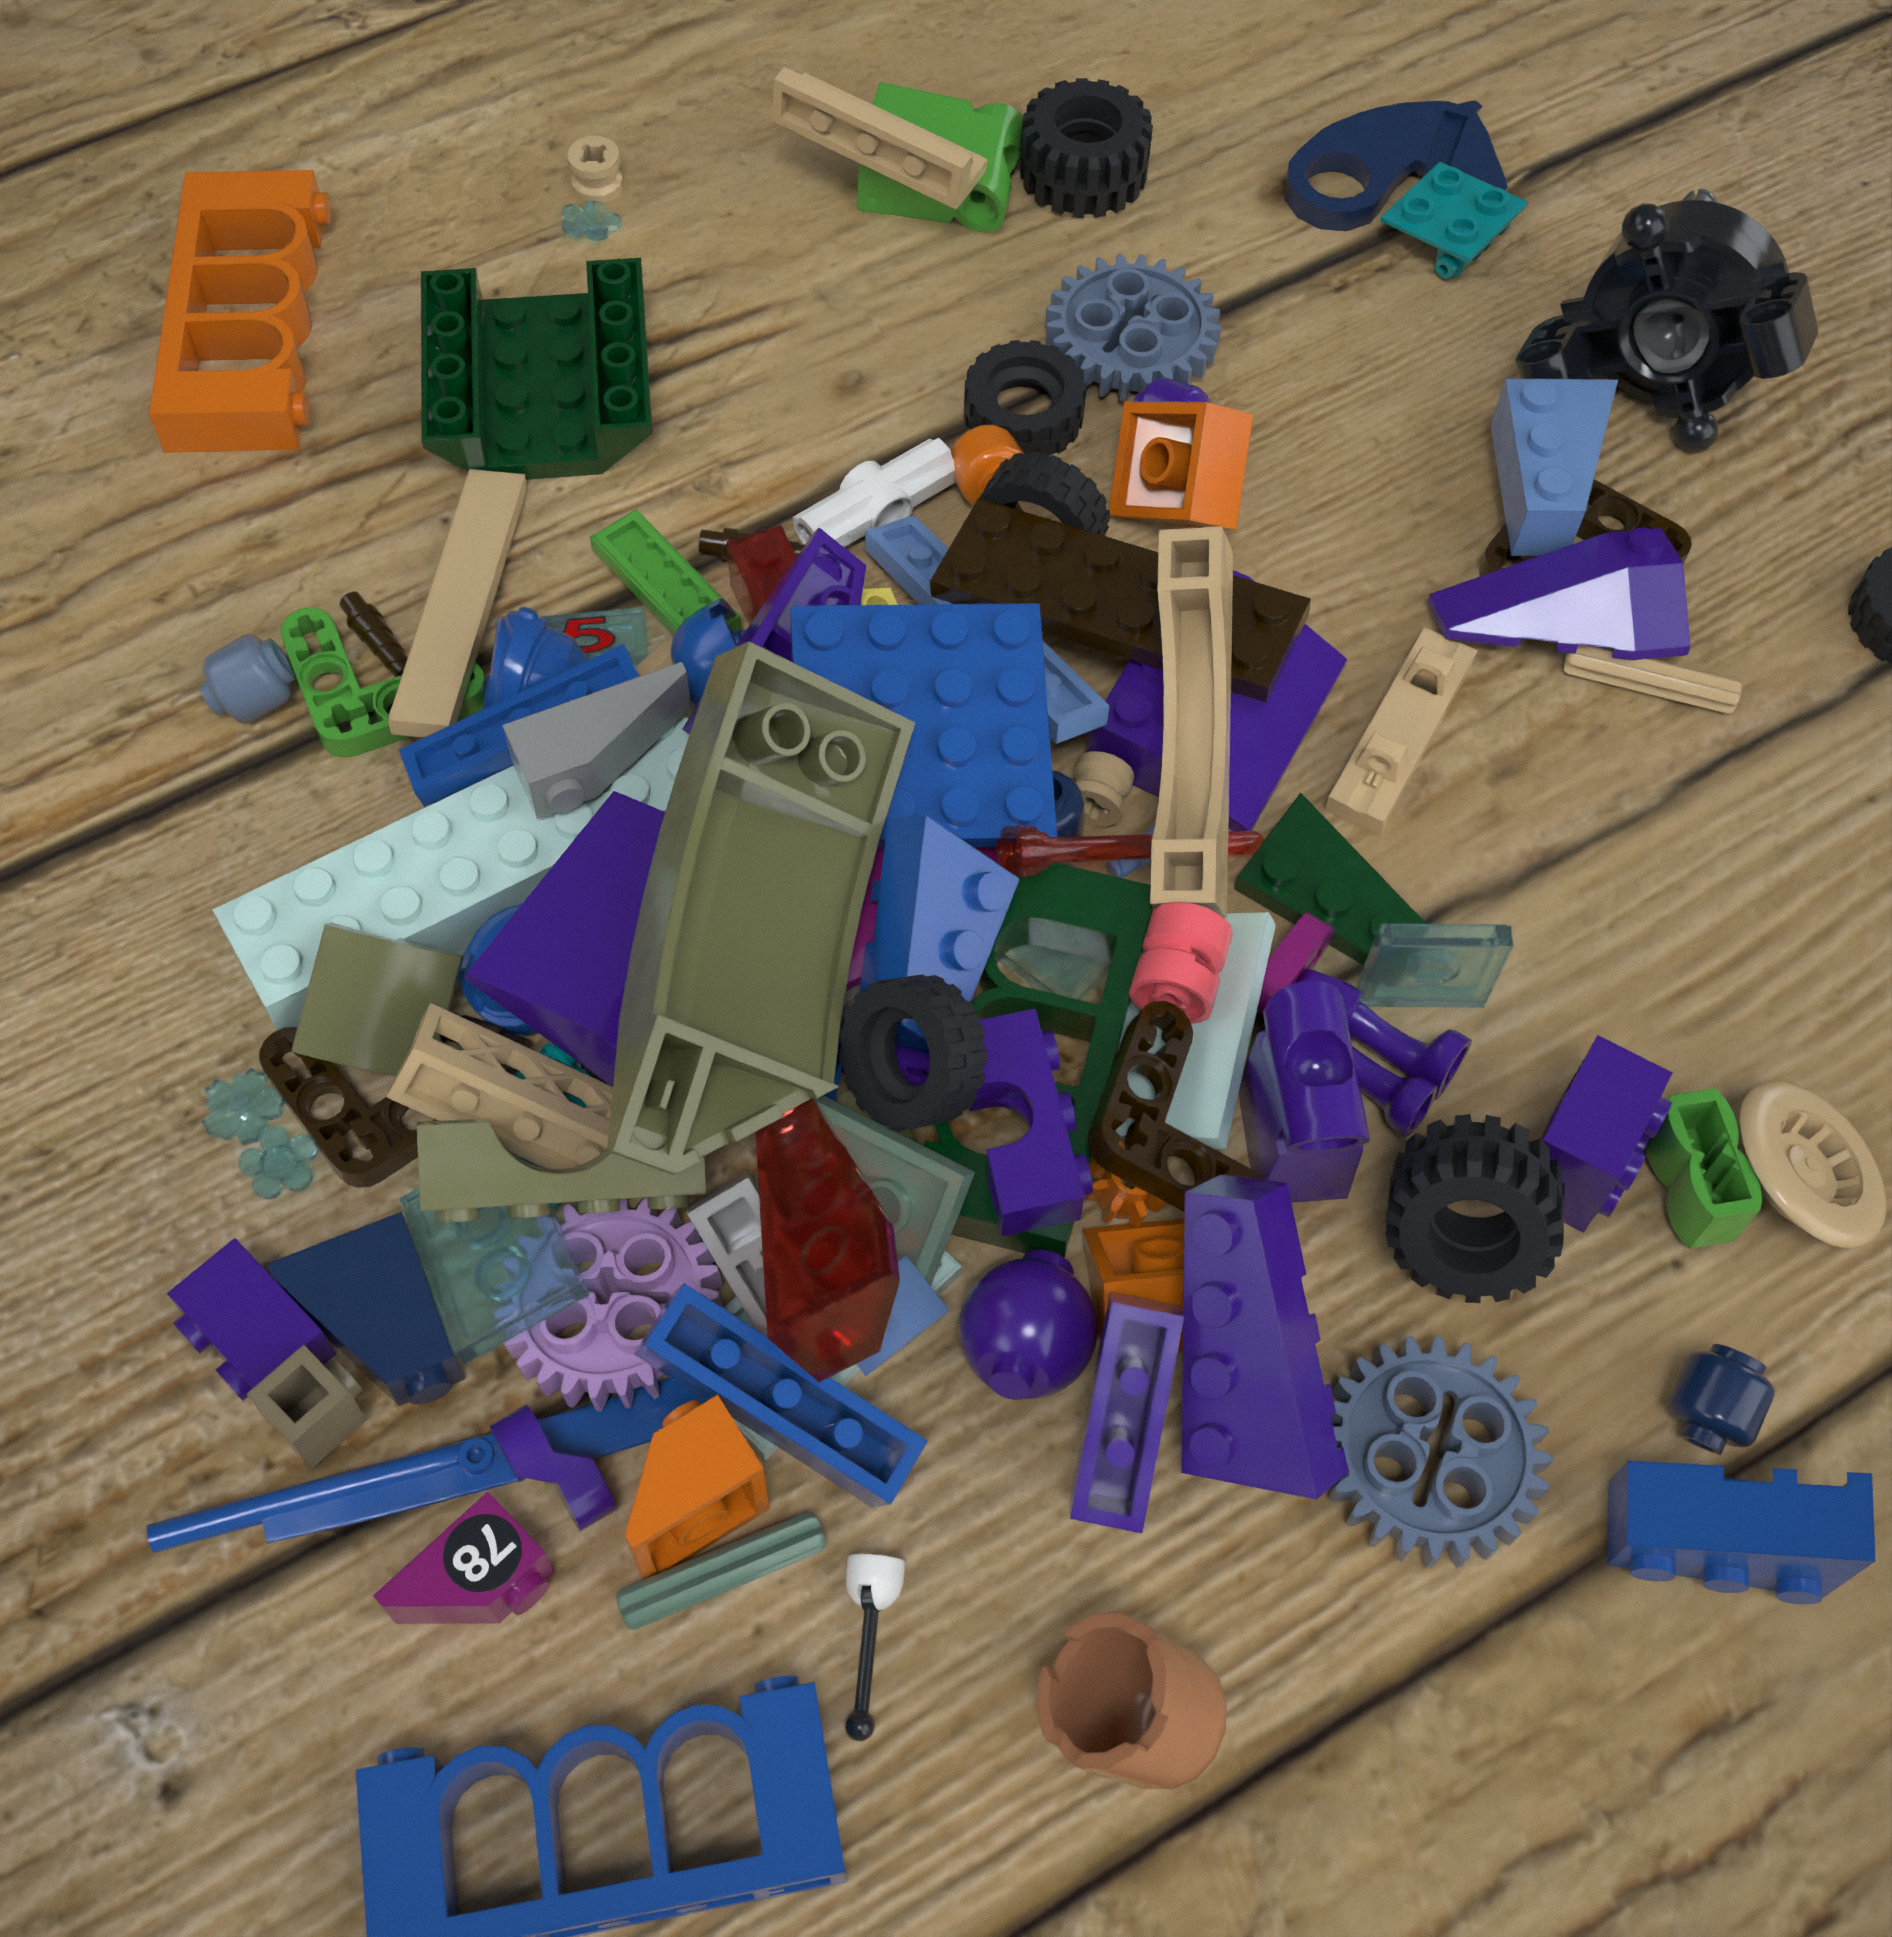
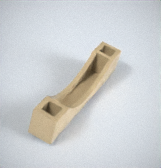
[1150,526,1233,918]

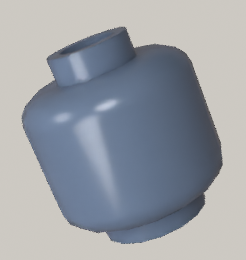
[199,634,296,724]

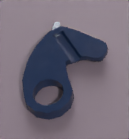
[1285,100,1508,231]

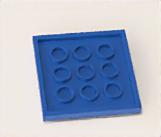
[790,604,1057,849]

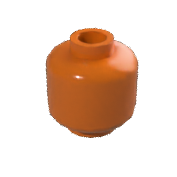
[951,425,1024,506]

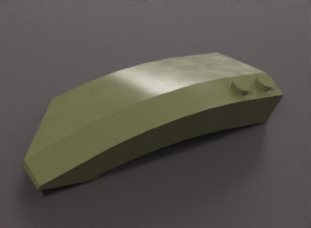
[607,641,915,1174]

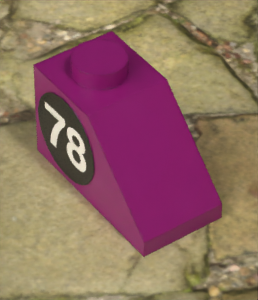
[373,1492,555,1624]

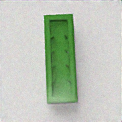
[590,509,742,635]

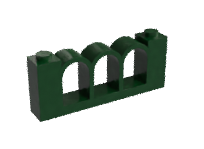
[924,852,1153,1258]

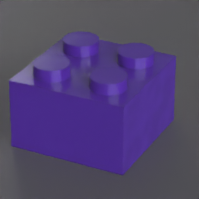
[1540,1035,1673,1233]

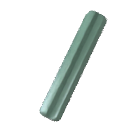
[616,1511,826,1630]

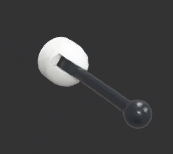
[845,1554,905,1742]

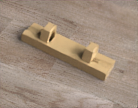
[1325,627,1478,835]

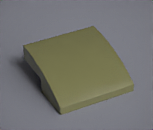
[291,922,464,1076]

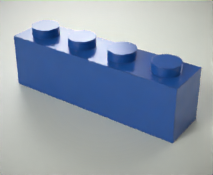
[634,1283,928,1508]

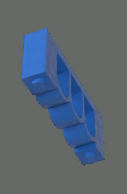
[356,1676,846,1937]

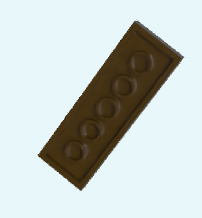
[930,498,1311,703]

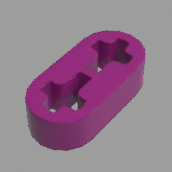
[1257,912,1335,1016]

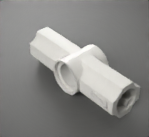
[793,438,956,547]

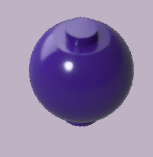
[959,1250,1098,1400]

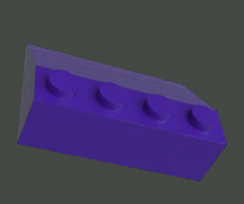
[1087,570,1347,838]
[464,791,665,1087]

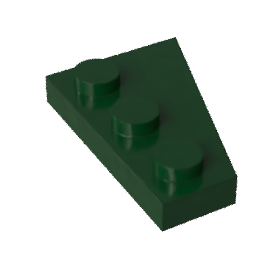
[1234,792,1430,983]

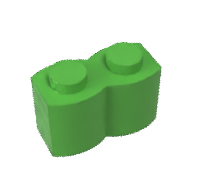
[1645,1088,1762,1249]

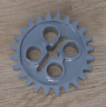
[1045,254,1221,401]
[1329,1336,1553,1568]

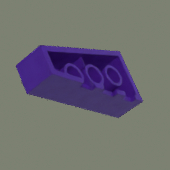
[1181,1175,1349,1500]

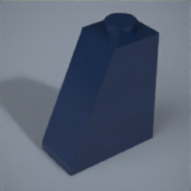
[268,1212,465,1406]

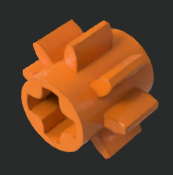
[1085,1139,1170,1228]

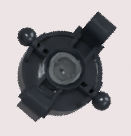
[1515,189,1818,453]

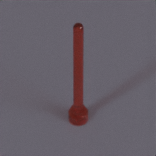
[997,825,1264,877]

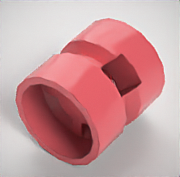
[1129,902,1233,1024]

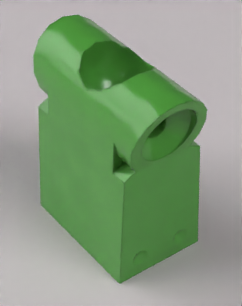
[857,82,1023,233]

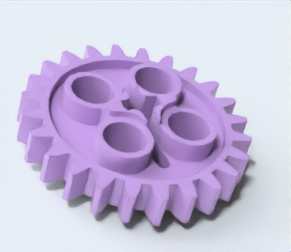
[496,1197,724,1411]

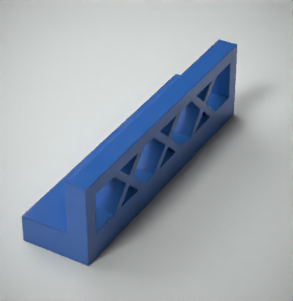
[399,643,641,807]

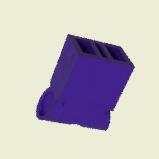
[1238,980,1370,1203]

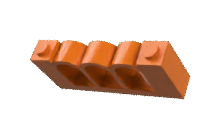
[149,170,331,453]

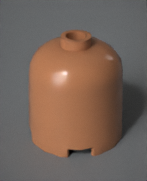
[1036,1612,1227,1789]

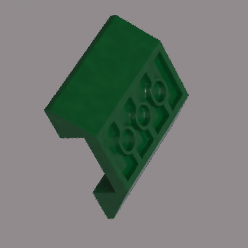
[421,258,653,480]

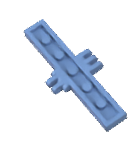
[865,515,1109,744]

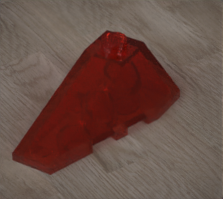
[755,1099,900,1382]

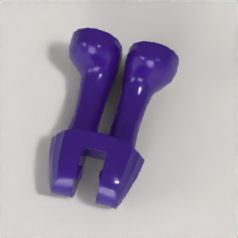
[1296,968,1472,1137]

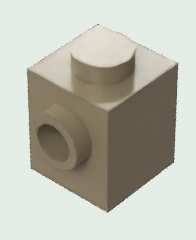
[246,1344,367,1469]

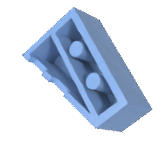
[1491,379,1618,556]

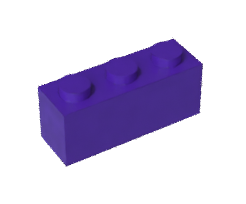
[1070,1292,1184,1534]

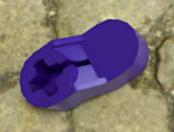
[489,1404,617,1531]

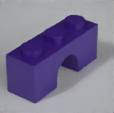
[969,1009,1093,1237]

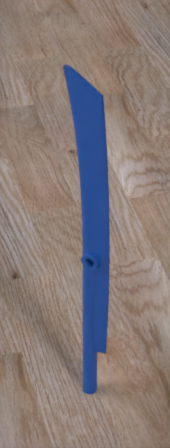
[147,1377,706,1553]

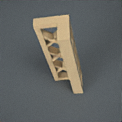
[771,67,988,209]
[387,1003,641,1209]

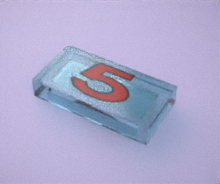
[541,607,648,666]

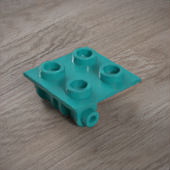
[1380,162,1528,279]

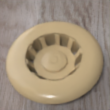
[1740,1081,1886,1249]

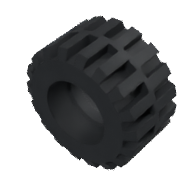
[1020,78,1153,218]
[1385,1114,1565,1303]

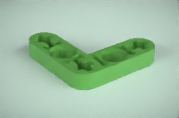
[280,607,486,758]

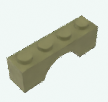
[417,1118,706,1222]

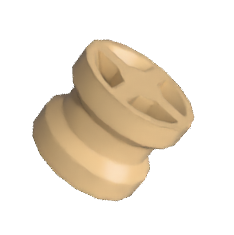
[567,135,623,204]
[1073,751,1134,827]

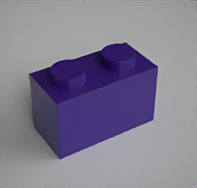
[167,1238,337,1401]

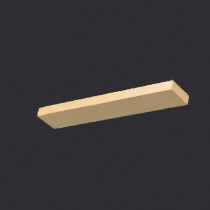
[388,469,527,738]

